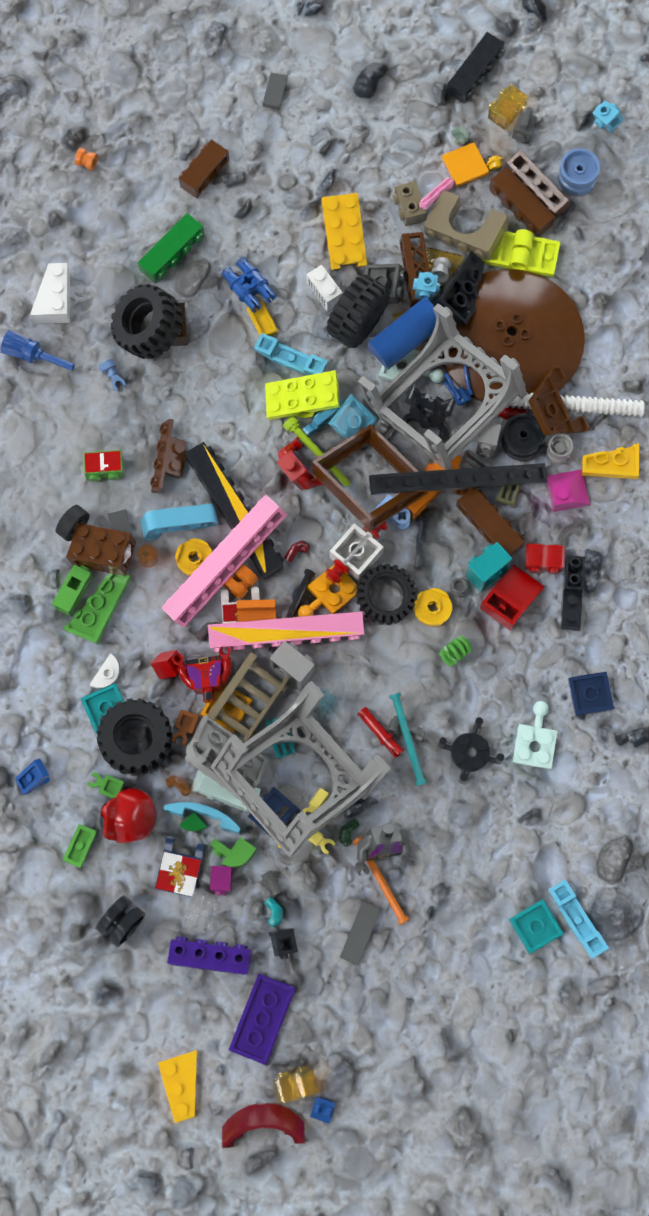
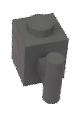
[512,107,538,144]

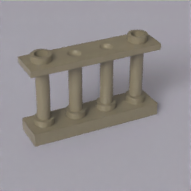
[207,652,289,743]

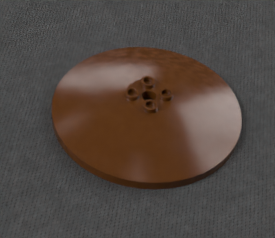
[440,269,585,408]

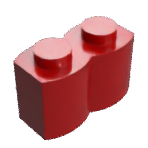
[525,544,565,574]

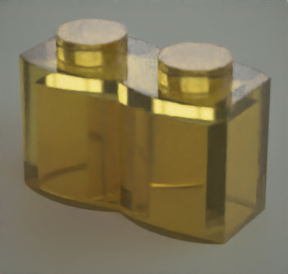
[273,1065,319,1104]

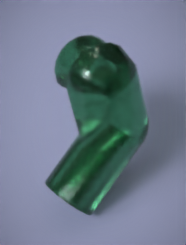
[339,818,360,847]

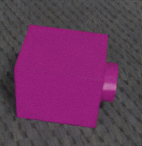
[210,866,232,896]

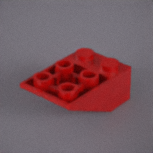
[480,565,544,631]

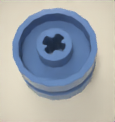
[558,148,600,196]

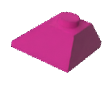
[546,469,590,512]

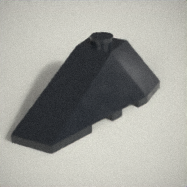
[432,250,485,326]

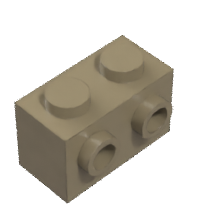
[392,181,427,227]

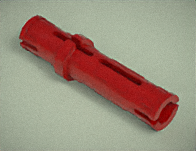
[357,707,404,758]

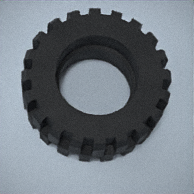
[326,274,390,348]
[111,284,183,359]
[97,698,173,776]

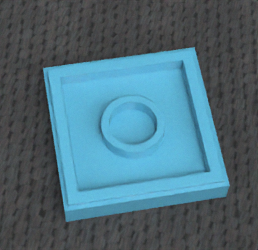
[328,395,378,439]

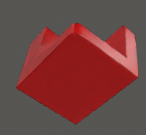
[151,650,185,679]

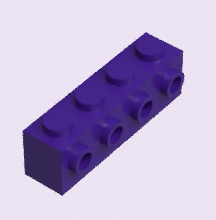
[167,936,252,976]

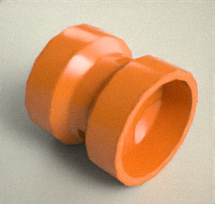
[74,148,98,171]

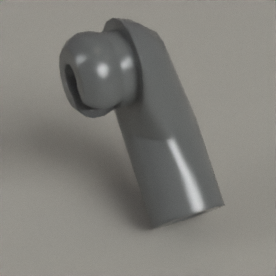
[195,622,220,642]

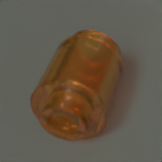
[137,544,158,568]

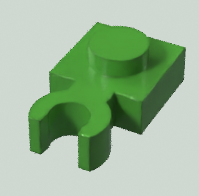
[87,772,125,799]

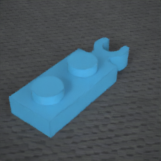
[303,398,345,438]

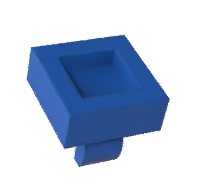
[310,1097,336,1123]

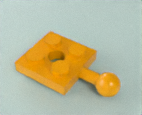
[298,565,357,617]

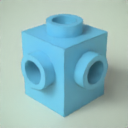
[593,100,624,133]
[413,272,440,302]

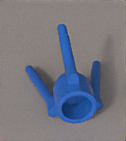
[442,365,473,406]

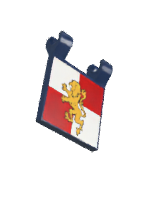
[155,836,206,898]

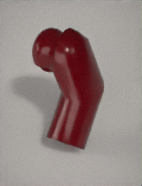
[284,540,310,563]

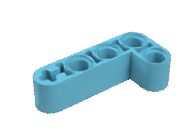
[140,504,219,541]

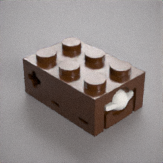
[66,523,136,576]

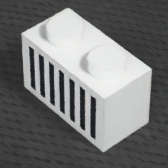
[307,265,342,311]

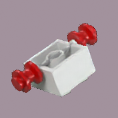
[325,521,388,584]

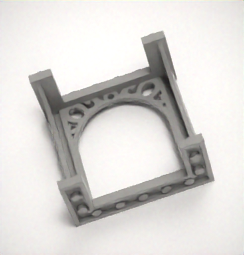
[358,304,527,470]
[211,681,391,857]

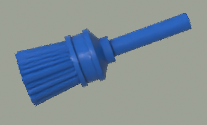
[1,330,75,371]

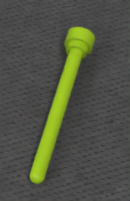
[283,416,351,487]

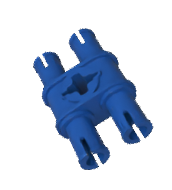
[221,257,277,313]

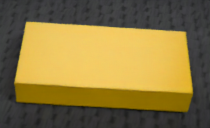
[246,300,278,336]

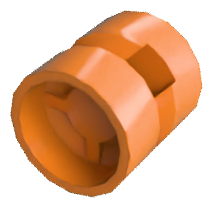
[223,564,259,600]

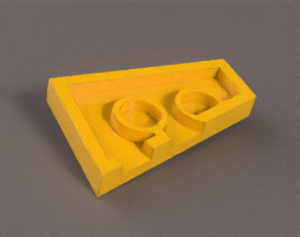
[581,443,639,480]
[158,1050,197,1123]

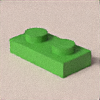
[63,824,98,869]

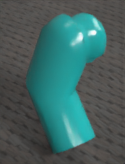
[264,896,283,927]

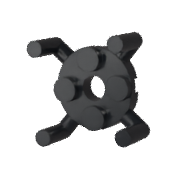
[402,386,456,442]
[438,717,504,784]

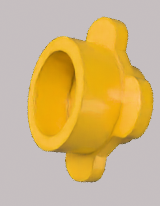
[486,155,504,170]

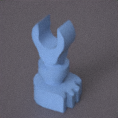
[98,359,126,392]

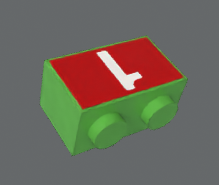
[84,450,124,482]

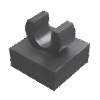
[374,419,396,441]

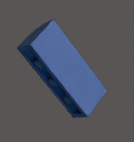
[368,297,436,370]

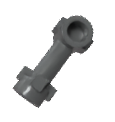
[388,716,425,742]

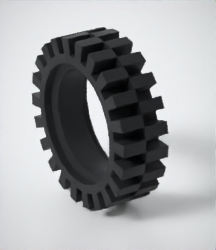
[356,563,417,625]

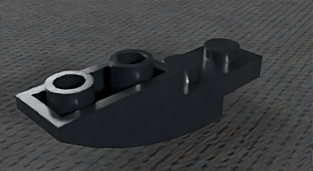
[560,555,585,631]

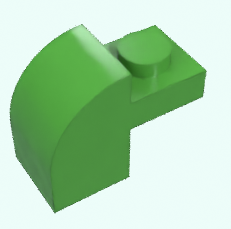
[210,837,257,869]

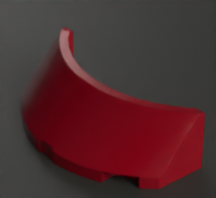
[222,1103,305,1148]

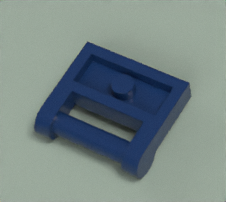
[248,787,301,840]

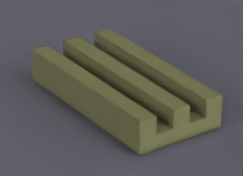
[496,485,521,508]

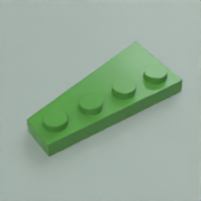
[63,573,132,645]

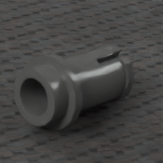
[261,870,283,897]

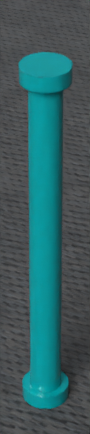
[389,692,427,786]

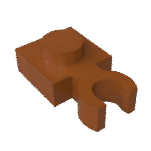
[172,709,199,747]

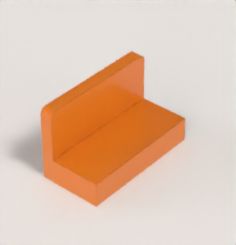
[237,599,276,622]

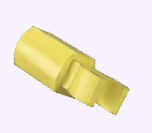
[302,788,330,814]
[308,831,336,855]

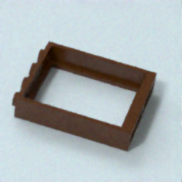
[312,424,428,531]

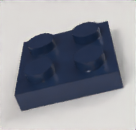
[568,671,614,717]

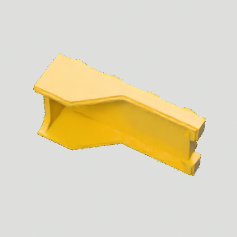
[321,193,367,271]

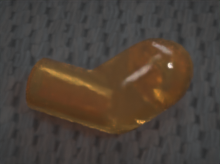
[165,775,191,796]

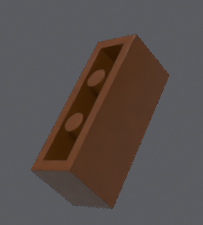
[179,139,230,198]

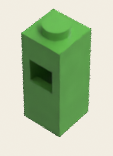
[52,565,93,617]

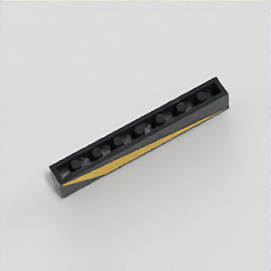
[185,442,285,580]

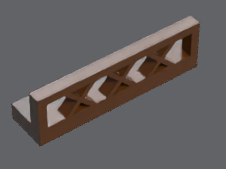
[399,232,434,308]

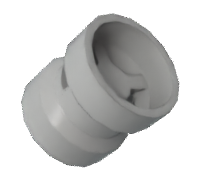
[431,257,452,283]

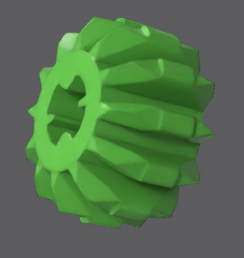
[439,635,473,667]

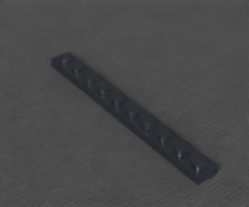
[369,463,548,495]

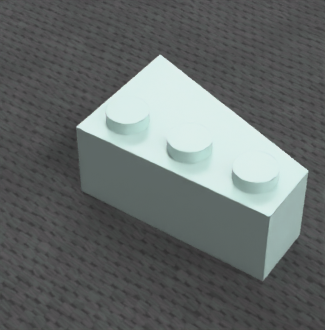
[190,770,261,812]

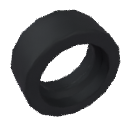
[55,504,90,542]

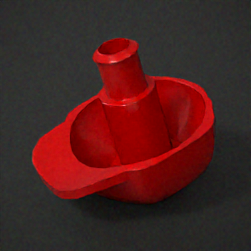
[101,788,157,844]

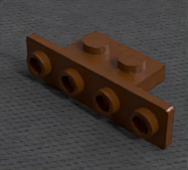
[150,419,188,493]

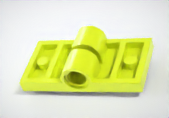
[482,229,560,277]
[265,370,340,420]

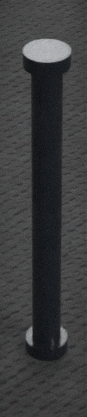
[268,569,316,654]

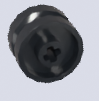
[501,413,545,461]
[95,895,146,948]

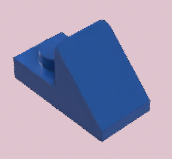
[15,758,50,795]

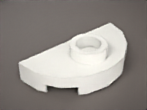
[89,653,120,689]

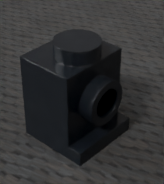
[268,928,298,959]

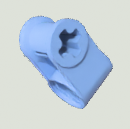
[375,495,411,530]

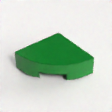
[179,812,207,832]

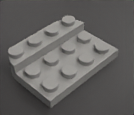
[185,715,268,794]

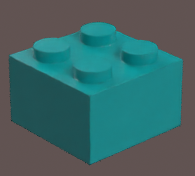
[466,542,512,593]

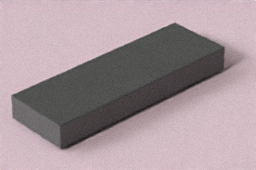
[340,901,381,965]

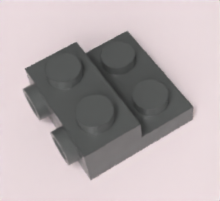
[364,263,407,304]

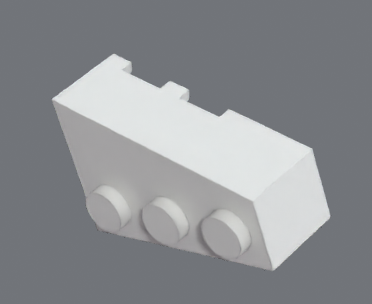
[30,263,70,324]

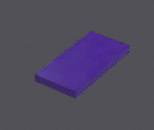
[228,973,296,1065]

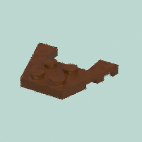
[528,364,591,435]

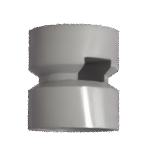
[546,434,573,465]

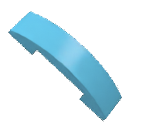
[254,333,328,375]
[164,802,241,835]
[548,879,609,959]

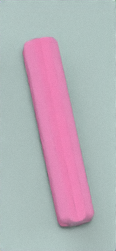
[419,177,454,210]

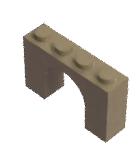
[423,190,510,260]

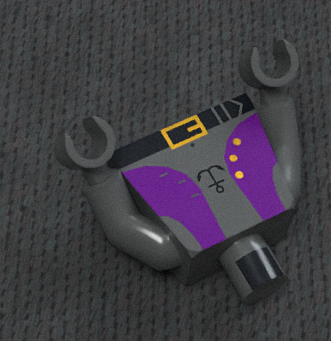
[354,823,416,876]

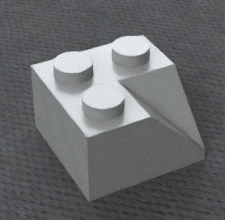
[270,641,315,691]

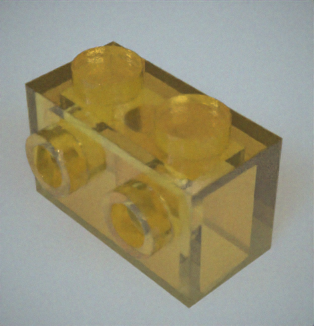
[488,84,528,130]

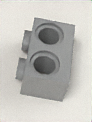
[475,422,502,459]

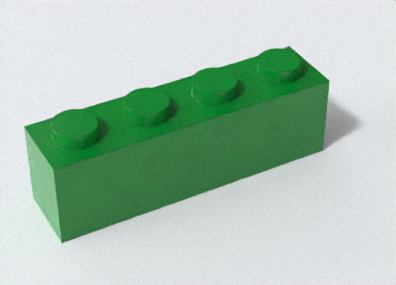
[137,213,204,283]

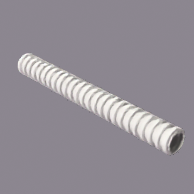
[506,393,645,417]

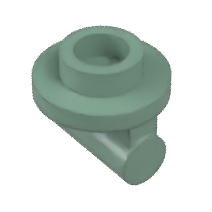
[451,126,471,145]

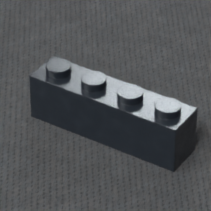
[447,32,505,103]

